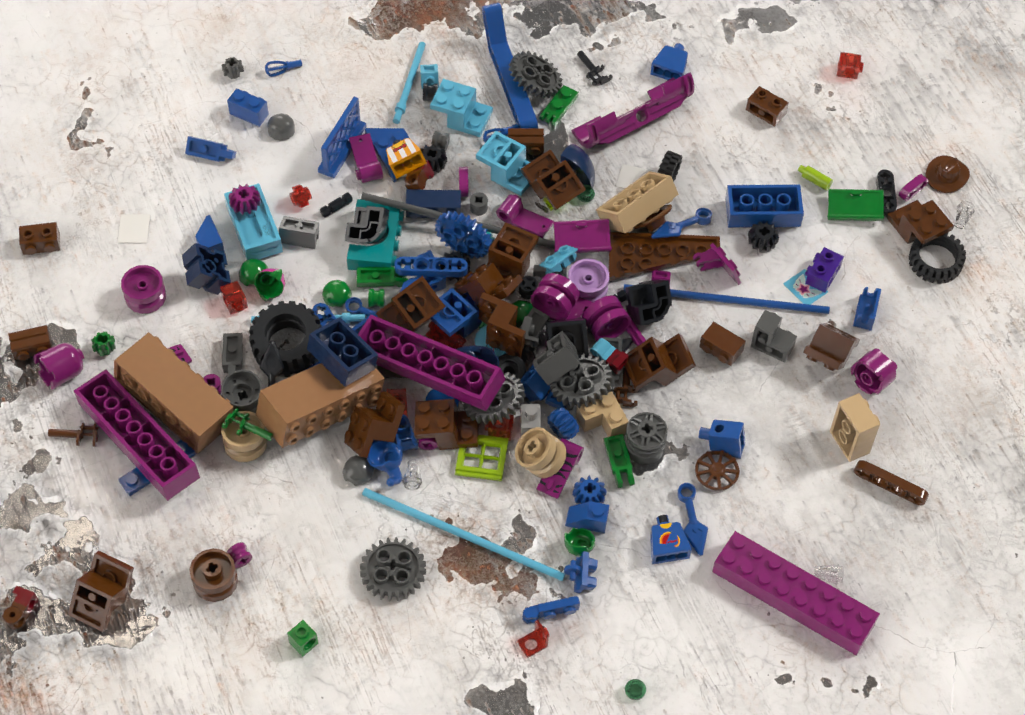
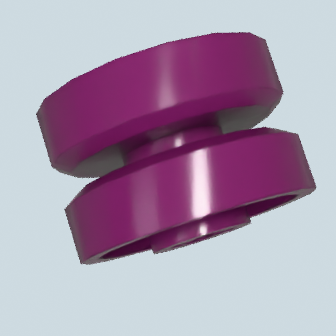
[121,265,166,314]
[531,273,580,320]
[582,295,631,341]

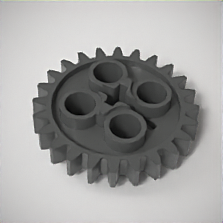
[509,51,563,99]
[550,354,613,408]
[462,372,526,425]
[360,537,426,601]

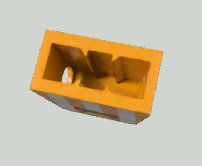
[386,138,427,179]

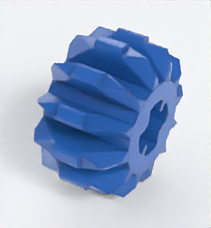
[547,407,579,440]
[572,475,607,504]

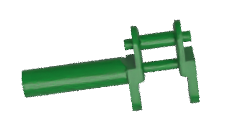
[222,408,274,441]

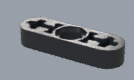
[876,169,897,217]

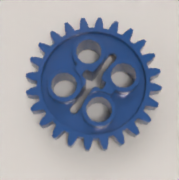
[435,211,493,259]

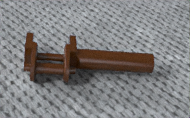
[613,365,638,407]
[48,423,99,447]

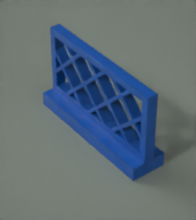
[318,96,366,178]

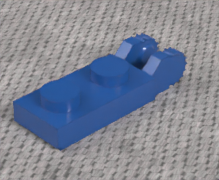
[522,596,580,624]

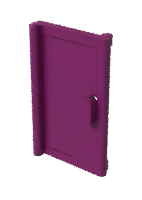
[554,219,612,253]

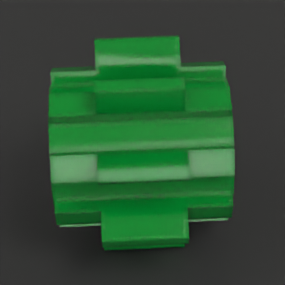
[91,331,116,356]

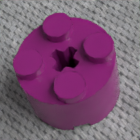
[851,348,898,395]

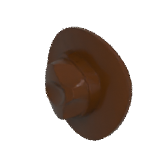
[925,155,970,193]
[633,204,672,232]

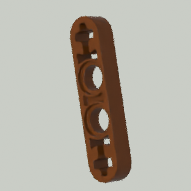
[854,460,929,506]

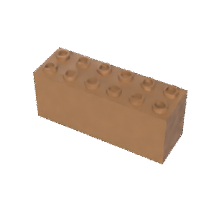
[114,332,233,454]
[256,363,385,448]

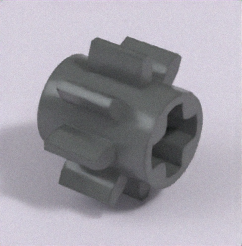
[222,57,244,79]

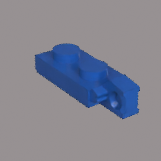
[185,136,237,162]

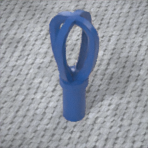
[265,59,302,77]
[483,124,519,143]

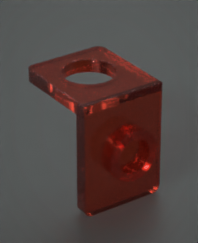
[517,620,550,658]

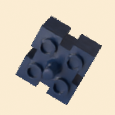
[182,243,231,295]

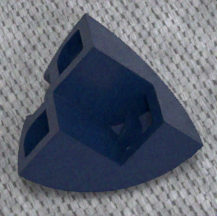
[560,144,595,191]

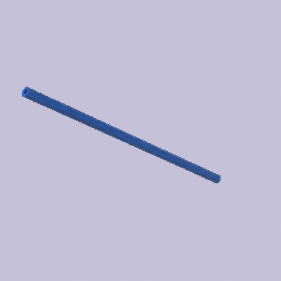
[624,284,830,314]

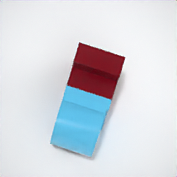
[590,338,629,374]

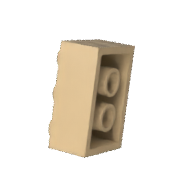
[830,393,880,462]

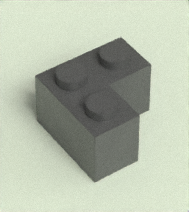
[751,310,797,363]
[533,331,580,385]

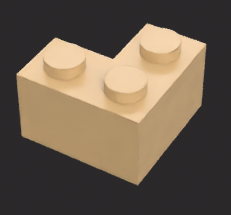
[576,391,629,437]

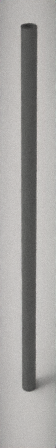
[361,192,555,249]

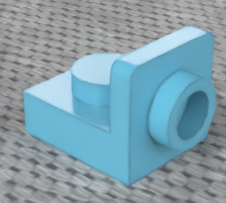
[420,64,439,89]

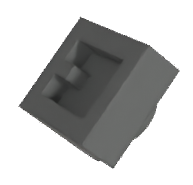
[521,316,539,348]

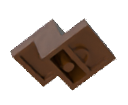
[520,149,586,211]
[887,200,954,244]
[486,222,539,294]
[454,263,523,308]
[375,276,446,332]
[478,292,526,357]
[803,323,860,371]
[625,333,696,390]
[344,391,405,458]
[414,399,479,450]
[68,551,134,632]

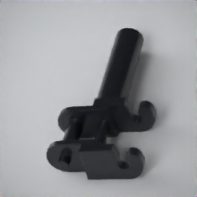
[577,50,613,86]

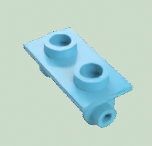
[539,245,578,274]

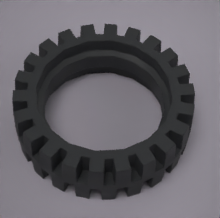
[909,232,966,284]

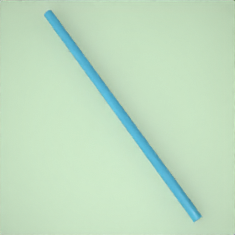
[362,488,566,581]

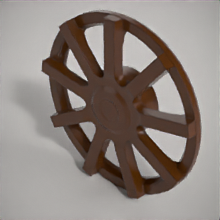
[695,450,740,491]

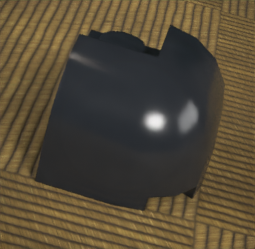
[345,206,390,244]
[625,280,672,326]

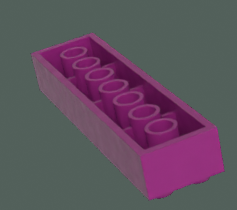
[358,315,506,411]
[74,369,200,501]
[712,531,880,656]

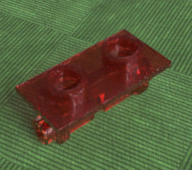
[425,321,467,349]

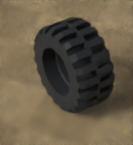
[249,301,322,377]

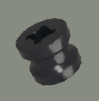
[423,83,438,101]
[519,276,538,299]

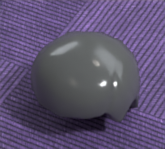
[268,113,295,140]
[342,455,374,486]

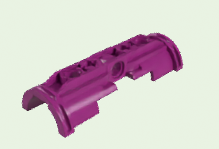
[571,72,695,149]

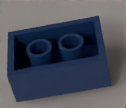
[307,317,378,387]

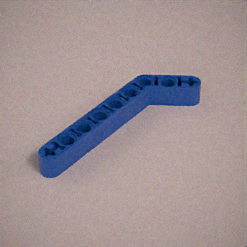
[482,3,538,128]

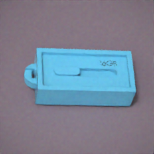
[224,183,283,260]

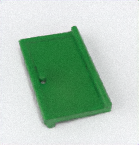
[827,189,884,221]

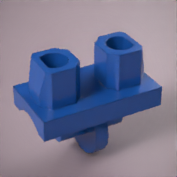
[564,551,598,594]

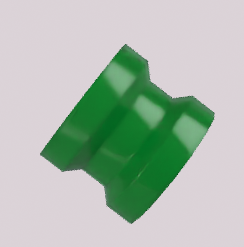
[368,289,385,308]

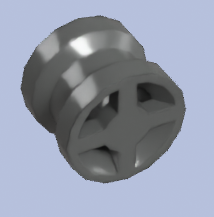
[431,131,450,151]
[470,192,488,216]

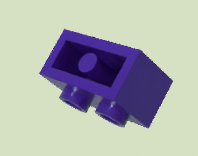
[805,247,844,293]

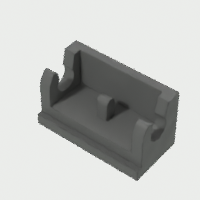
[279,216,319,249]

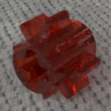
[289,184,312,208]

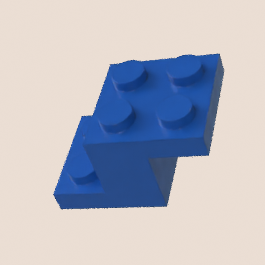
[430,288,483,338]

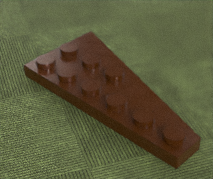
[609,232,720,281]

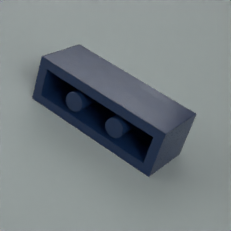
[406,189,461,219]

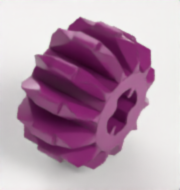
[229,184,261,215]

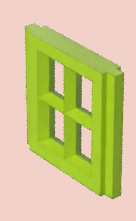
[455,435,509,481]

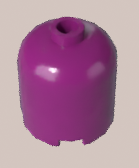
[34,343,84,390]

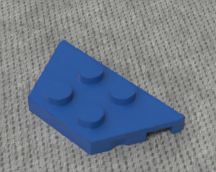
[365,128,409,182]

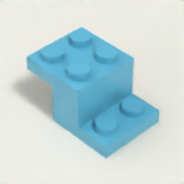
[430,79,493,137]
[476,131,530,196]

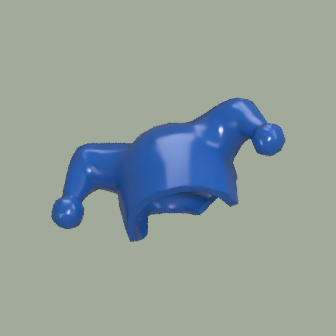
[367,439,403,486]

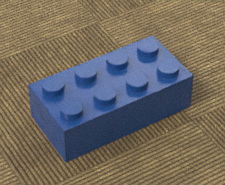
[725,184,804,228]

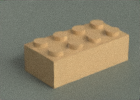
[596,171,679,233]

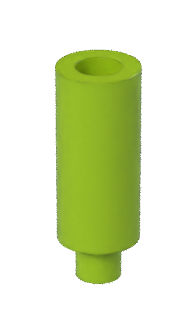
[798,165,833,191]

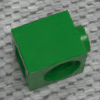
[287,620,319,657]

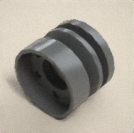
[221,369,263,413]
[625,412,668,464]

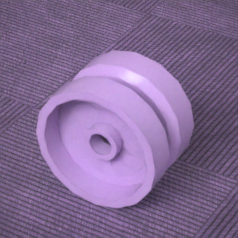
[568,259,609,302]

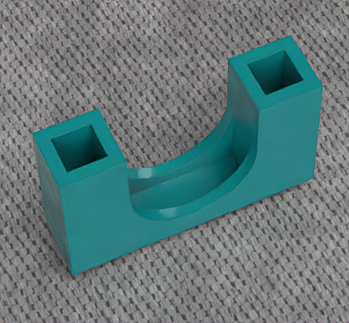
[347,199,404,271]

